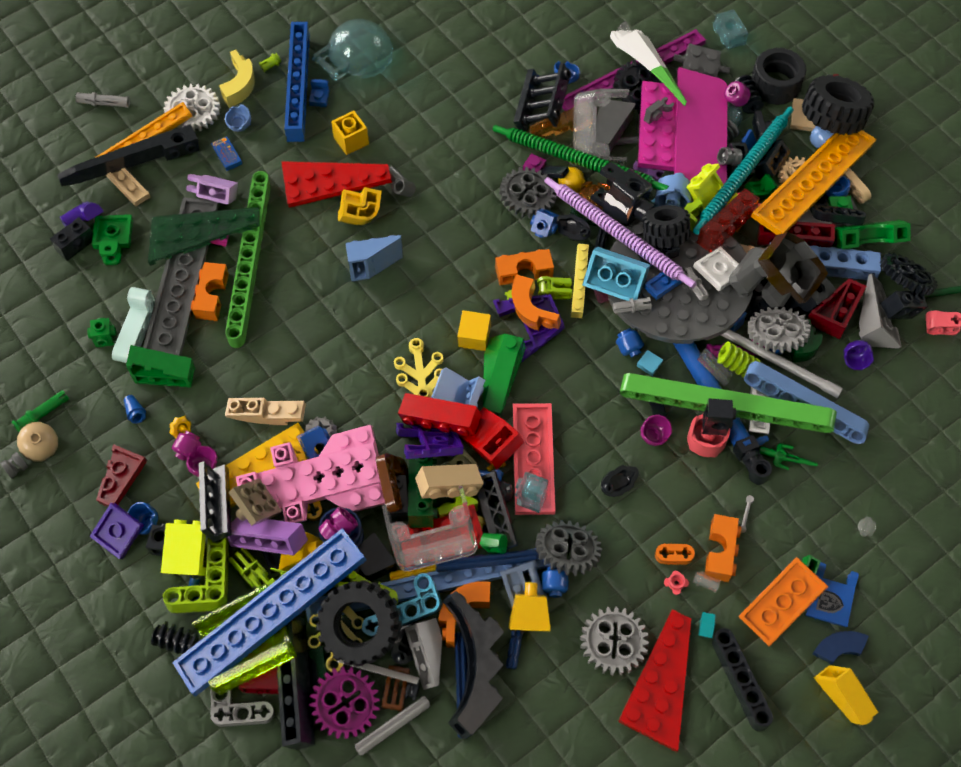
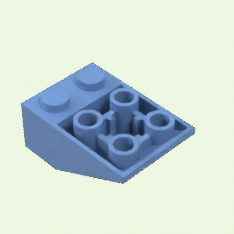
[346,235,403,281]

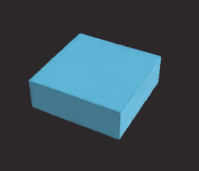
[637,350,663,376]

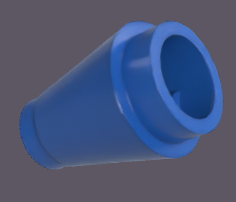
[123,395,146,424]

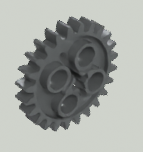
[499,167,557,218]
[535,520,602,576]

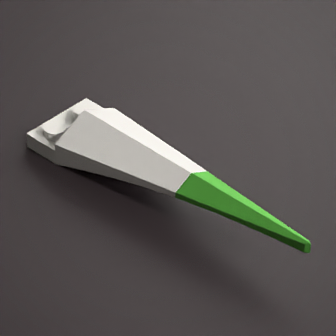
[610,30,687,106]

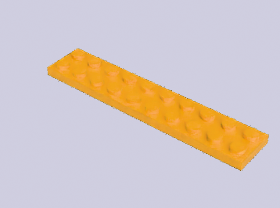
[751,130,877,235]

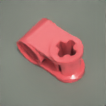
[926,310,961,336]

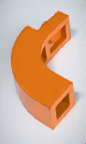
[512,275,561,331]
[438,582,490,648]

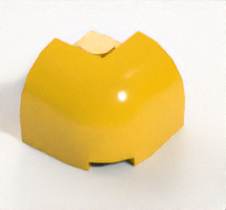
[338,187,382,225]

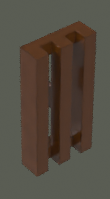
[381,665,410,712]

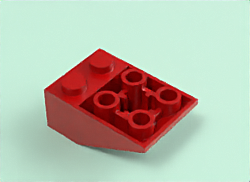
[458,407,524,470]

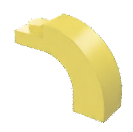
[219,50,255,108]

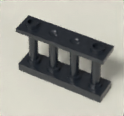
[513,62,571,132]

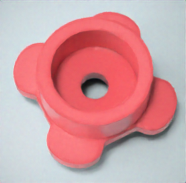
[664,571,689,595]

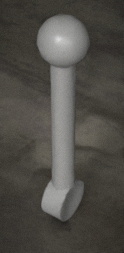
[741,495,754,533]

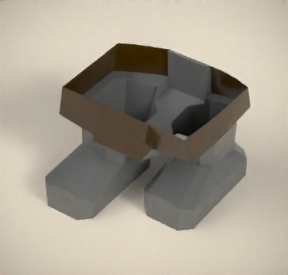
[729,232,828,308]

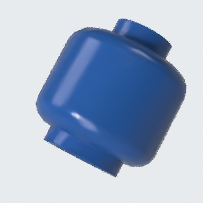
[616,328,644,358]
[542,566,569,598]

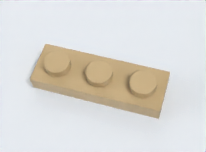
[106,168,150,207]

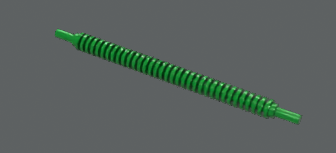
[493,125,669,190]

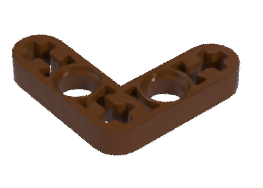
[376,453,408,513]

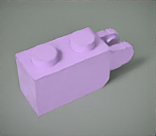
[186,174,238,205]

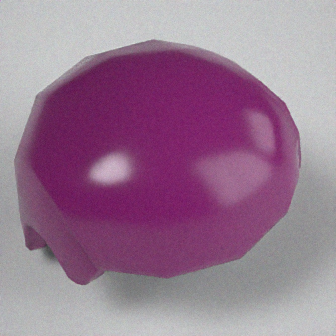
[640,415,672,446]
[186,445,217,477]

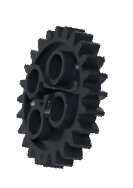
[612,60,662,114]
[880,253,938,296]

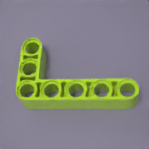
[163,537,229,613]

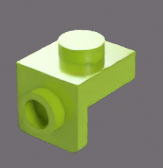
[684,198,703,232]

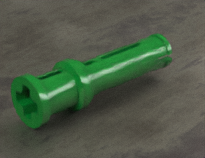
[11,390,70,432]

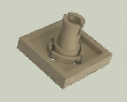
[228,479,282,526]

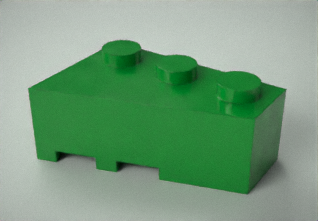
[126,345,195,387]

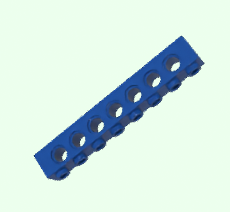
[284,22,310,142]

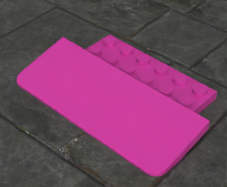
[638,67,727,184]

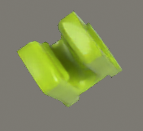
[537,276,573,300]

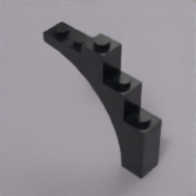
[442,591,504,739]

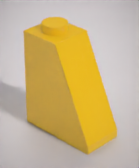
[814,665,878,725]

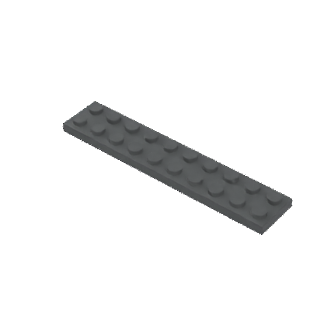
[143,197,219,356]

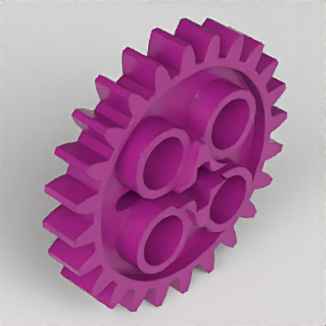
[309,667,380,739]

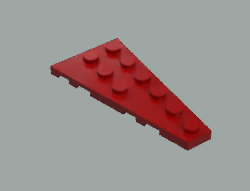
[618,609,691,752]

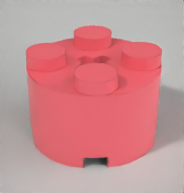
[687,414,730,458]

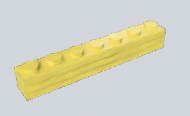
[571,244,589,318]

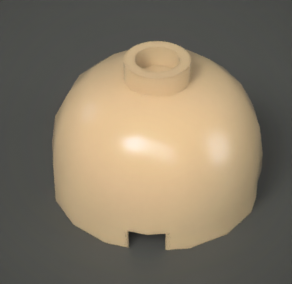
[17,422,58,462]

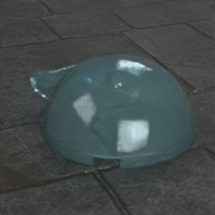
[312,19,393,81]

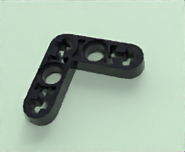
[810,195,866,225]

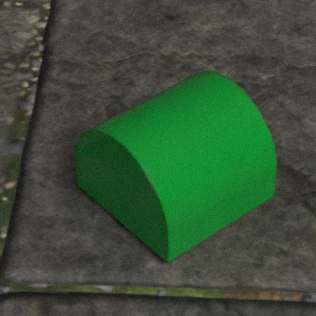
[480,533,508,554]

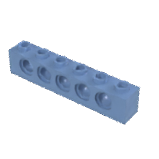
[769,242,881,280]

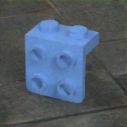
[431,368,485,407]

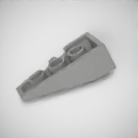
[859,273,902,348]

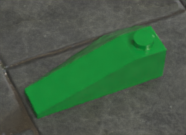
[483,334,526,415]

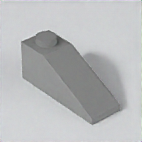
[405,618,442,690]

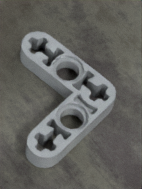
[211,669,275,727]

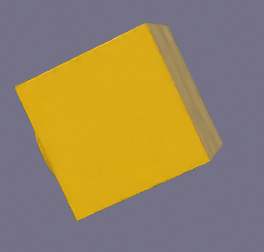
[331,111,369,155]
[457,310,491,351]

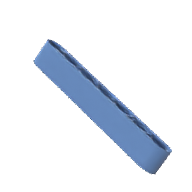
[744,361,869,444]

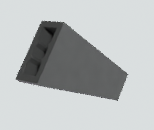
[590,99,635,156]

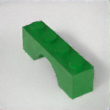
[833,220,911,249]

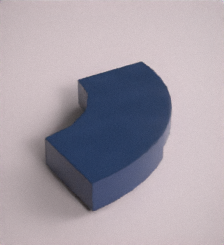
[813,631,869,664]

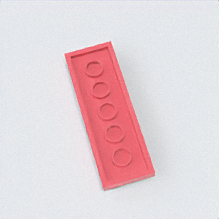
[513,403,555,515]

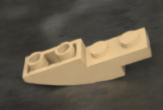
[225,398,306,425]

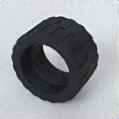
[751,47,807,105]

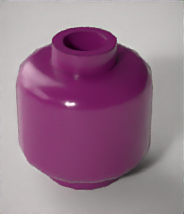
[725,81,751,107]
[172,431,202,461]

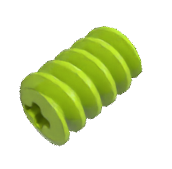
[717,341,760,378]

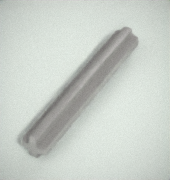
[355,696,430,755]

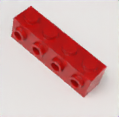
[398,393,481,436]

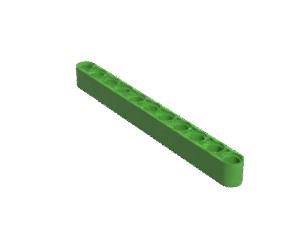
[225,171,271,348]
[620,373,837,433]

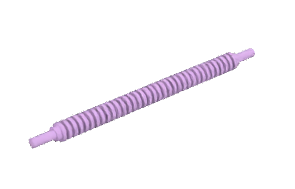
[544,177,697,289]

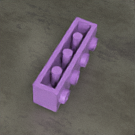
[227,517,308,555]

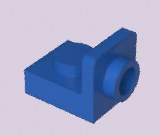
[309,79,330,107]

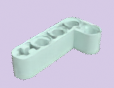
[112,287,155,363]

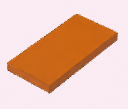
[738,557,828,647]

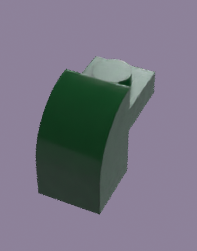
[790,319,822,363]

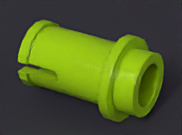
[259,53,282,72]

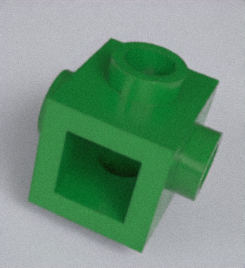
[87,318,117,348]

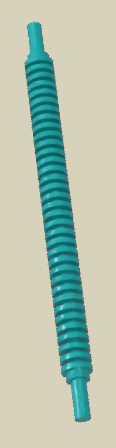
[693,107,794,235]

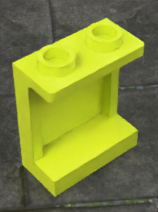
[686,164,740,222]
[161,520,209,576]

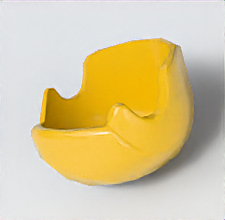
[558,167,586,193]

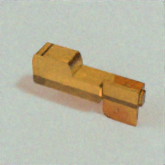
[529,102,595,138]

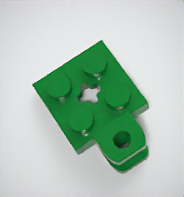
[92,215,133,265]

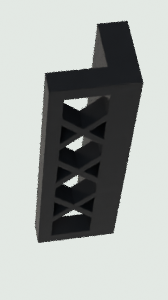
[199,461,232,542]
[477,471,519,552]

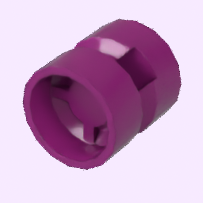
[318,507,358,540]

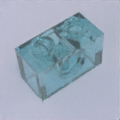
[713,9,748,50]
[515,472,549,513]

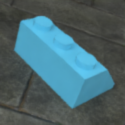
[582,247,650,301]

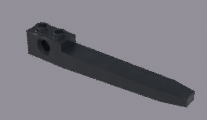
[57,124,200,187]

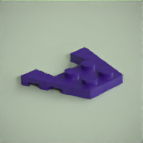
[493,294,565,363]
[396,423,464,459]

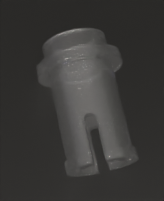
[692,571,720,593]

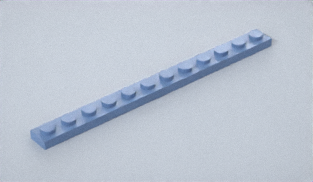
[306,548,551,623]

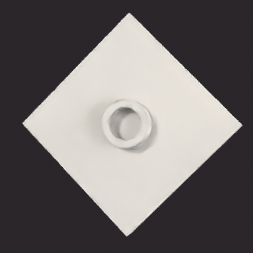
[693,246,739,291]

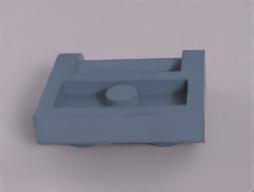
[500,560,548,607]

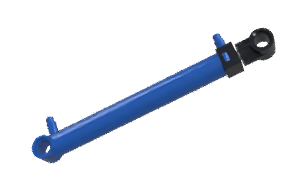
[673,341,772,485]

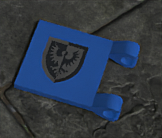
[805,562,859,627]

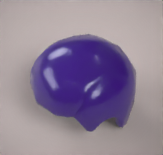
[843,340,874,370]

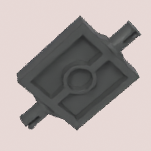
[673,44,730,78]

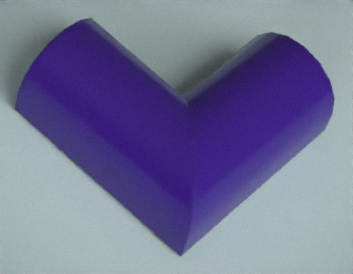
[59,201,103,227]

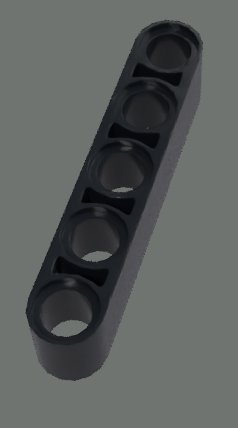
[712,628,773,731]

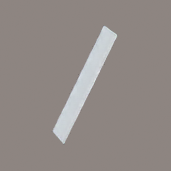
[336,659,420,684]

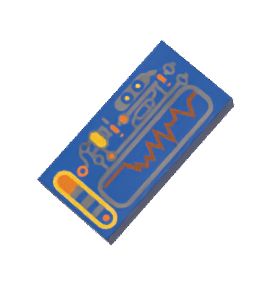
[211,136,242,171]

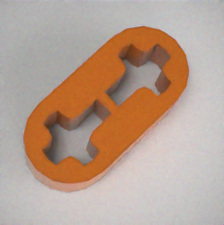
[655,544,695,565]

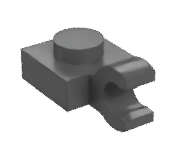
[644,97,674,124]

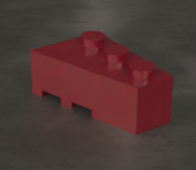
[807,278,867,339]

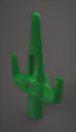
[759,443,818,470]

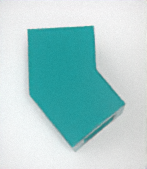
[698,612,715,638]

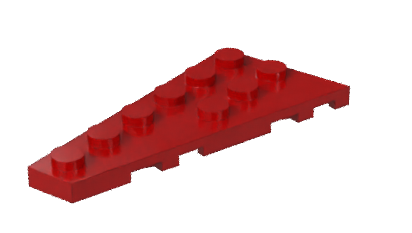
[281,161,392,208]

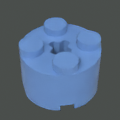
[655,173,692,208]

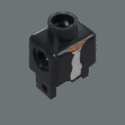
[590,162,656,227]

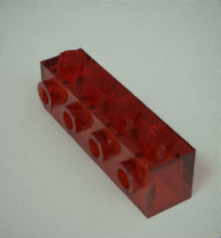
[697,189,760,253]

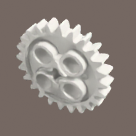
[163,84,221,132]

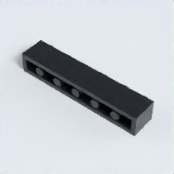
[274,616,315,750]

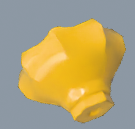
[169,416,191,439]

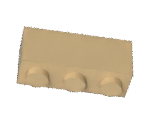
[415,464,484,499]

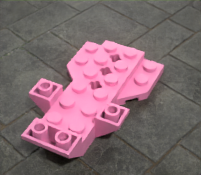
[236,425,385,523]

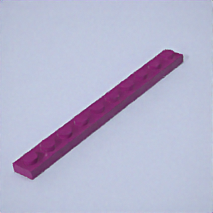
[562,29,706,114]

